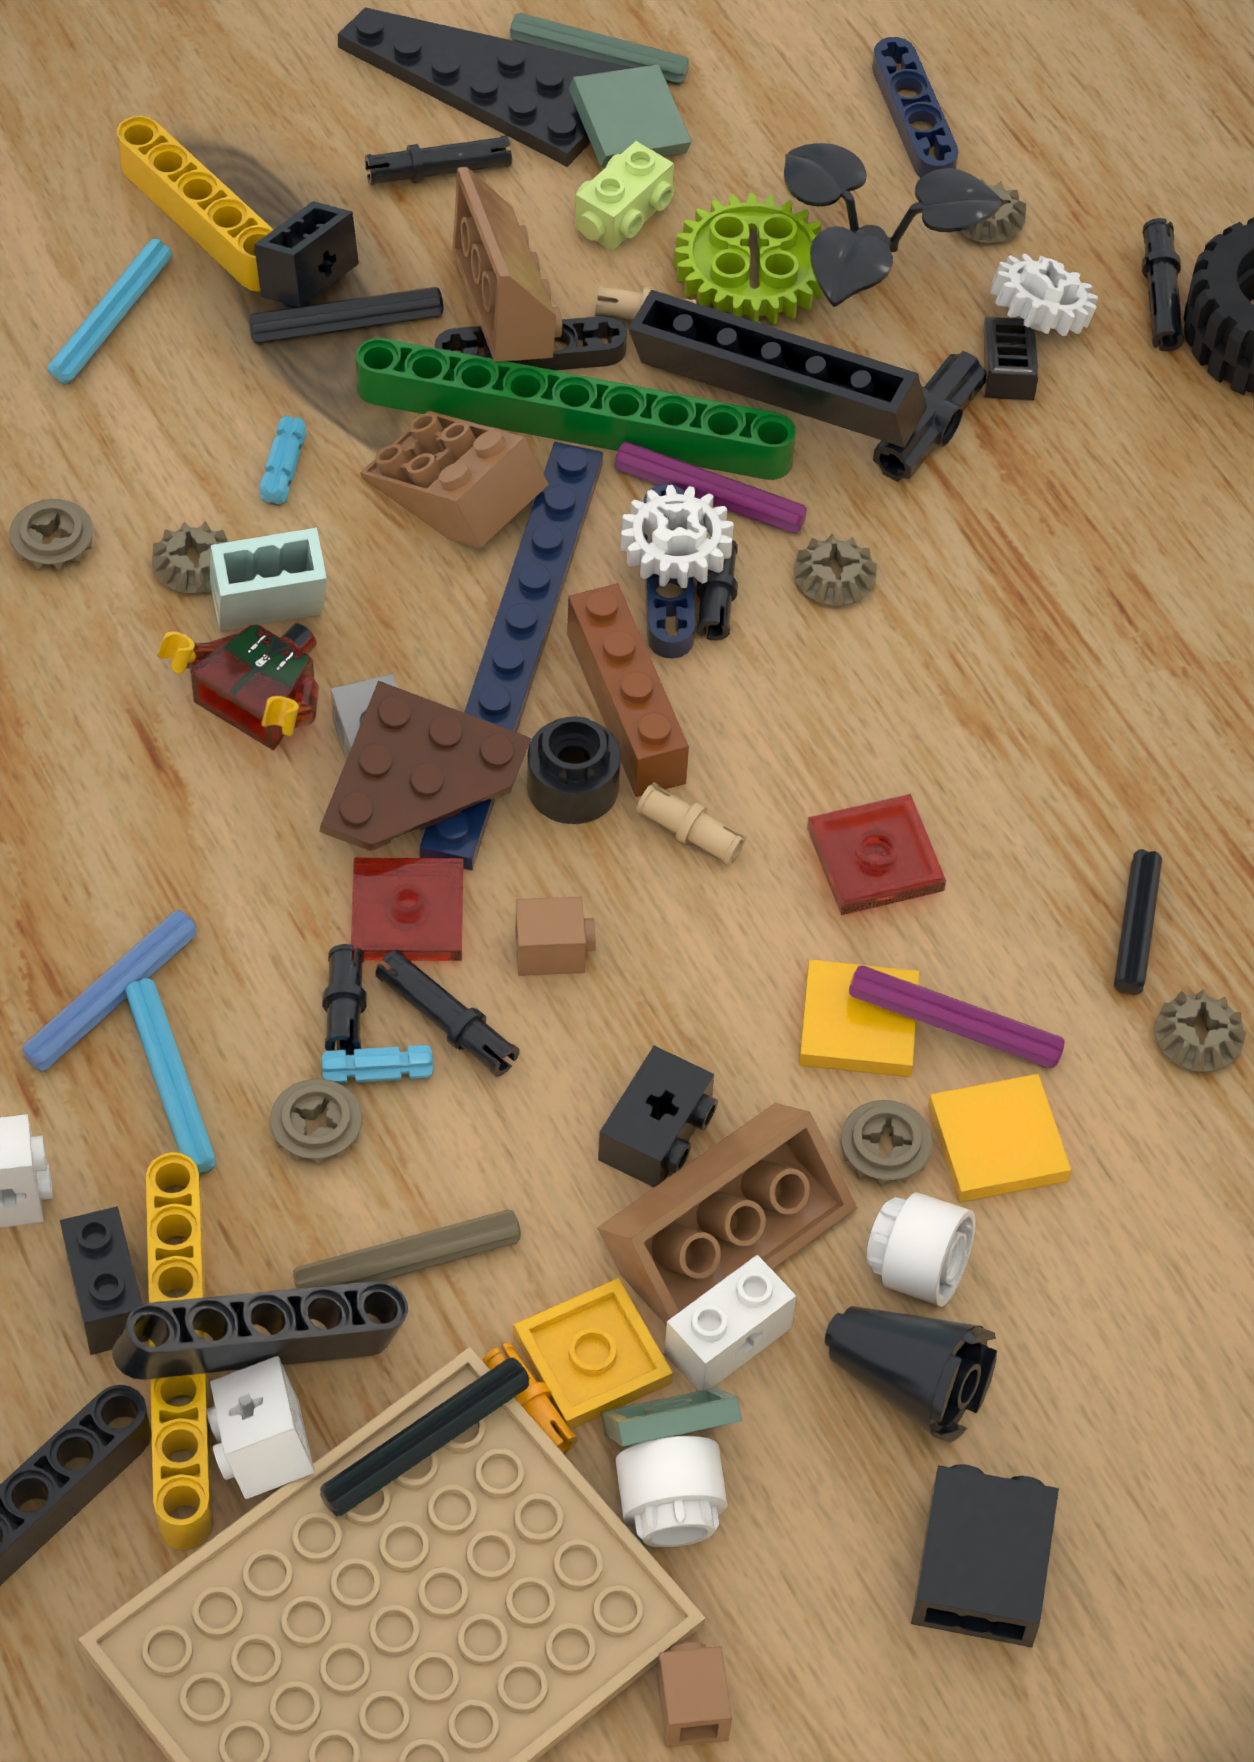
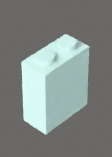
[210,528,327,632]

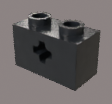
[254,201,359,308]
[598,1045,718,1187]
[60,1206,149,1355]

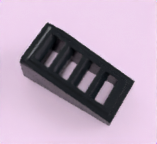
[984,317,1038,400]

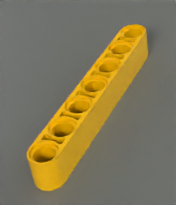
[146,1152,213,1550]

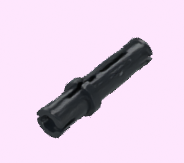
[365,135,512,186]
[1141,218,1184,351]
[375,949,520,1077]

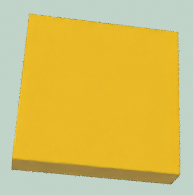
[799,959,920,1077]
[928,1073,1071,1203]
[513,1278,673,1430]

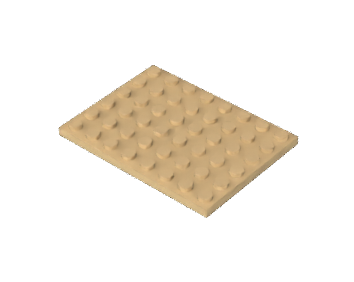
[78,1347,706,1762]

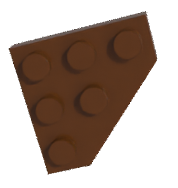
[319,680,531,851]

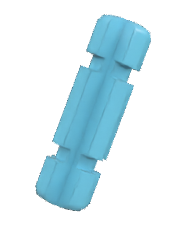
[259,415,306,505]
[322,1045,433,1084]

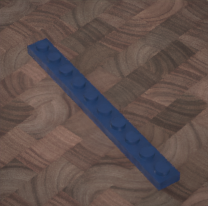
[419,442,603,871]

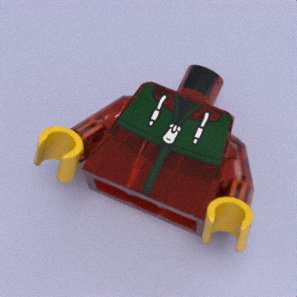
[157,623,319,750]

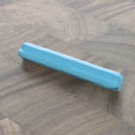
[48,238,172,384]
[126,978,216,1174]

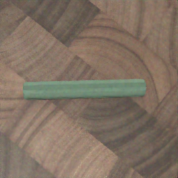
[510,13,689,84]

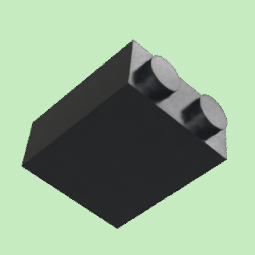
[911,1464,1059,1648]

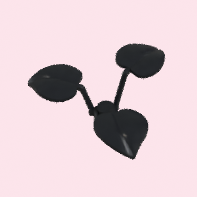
[784,143,1002,307]

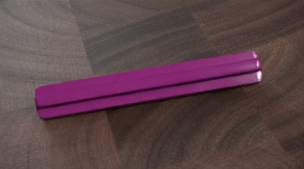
[615,442,807,534]
[849,965,1065,1068]

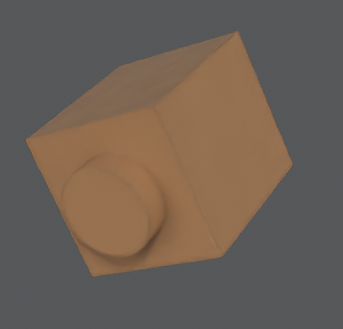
[515,896,596,976]
[657,1642,732,1747]

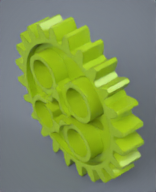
[674,193,823,325]

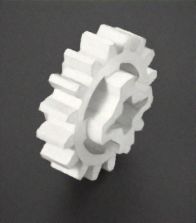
[990,254,1098,336]
[621,485,734,588]

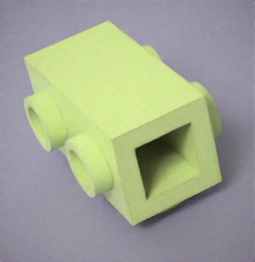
[574,141,675,251]

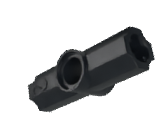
[873,351,987,482]

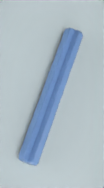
[22,910,197,1071]

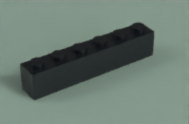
[628,289,927,448]

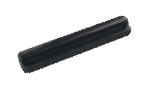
[1114,849,1162,995]

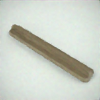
[293,1209,521,1289]

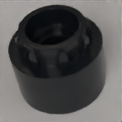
[527,716,620,824]

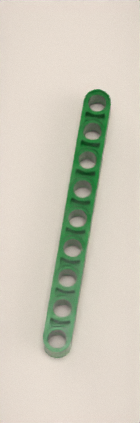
[356,338,796,480]

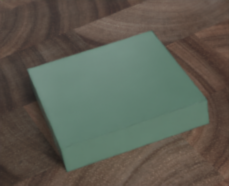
[568,64,692,167]
[601,1387,742,1446]

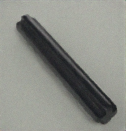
[248,287,444,343]
[320,1357,530,1516]

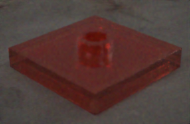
[807,794,946,915]
[351,857,463,961]

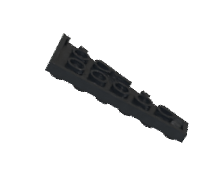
[337,7,633,167]

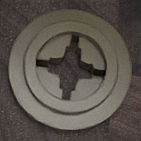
[958,179,1026,243]
[10,499,93,571]
[152,521,228,593]
[794,533,877,606]
[1155,989,1246,1072]
[270,1079,362,1165]
[840,1100,932,1186]

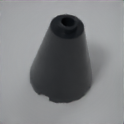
[825,1306,997,1442]

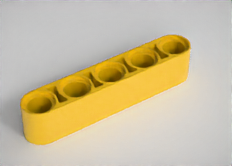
[117,116,273,292]

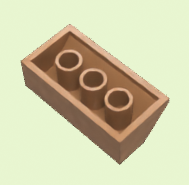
[452,167,562,362]
[597,1103,857,1325]

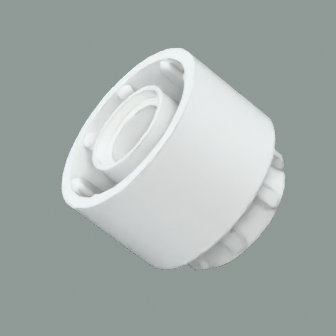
[866,1192,976,1307]
[615,1436,728,1547]

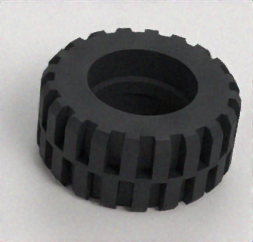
[1183,217,1254,395]

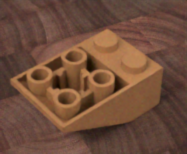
[360,411,549,549]

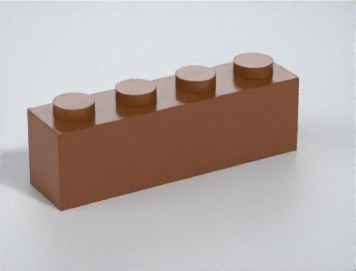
[567,583,689,797]

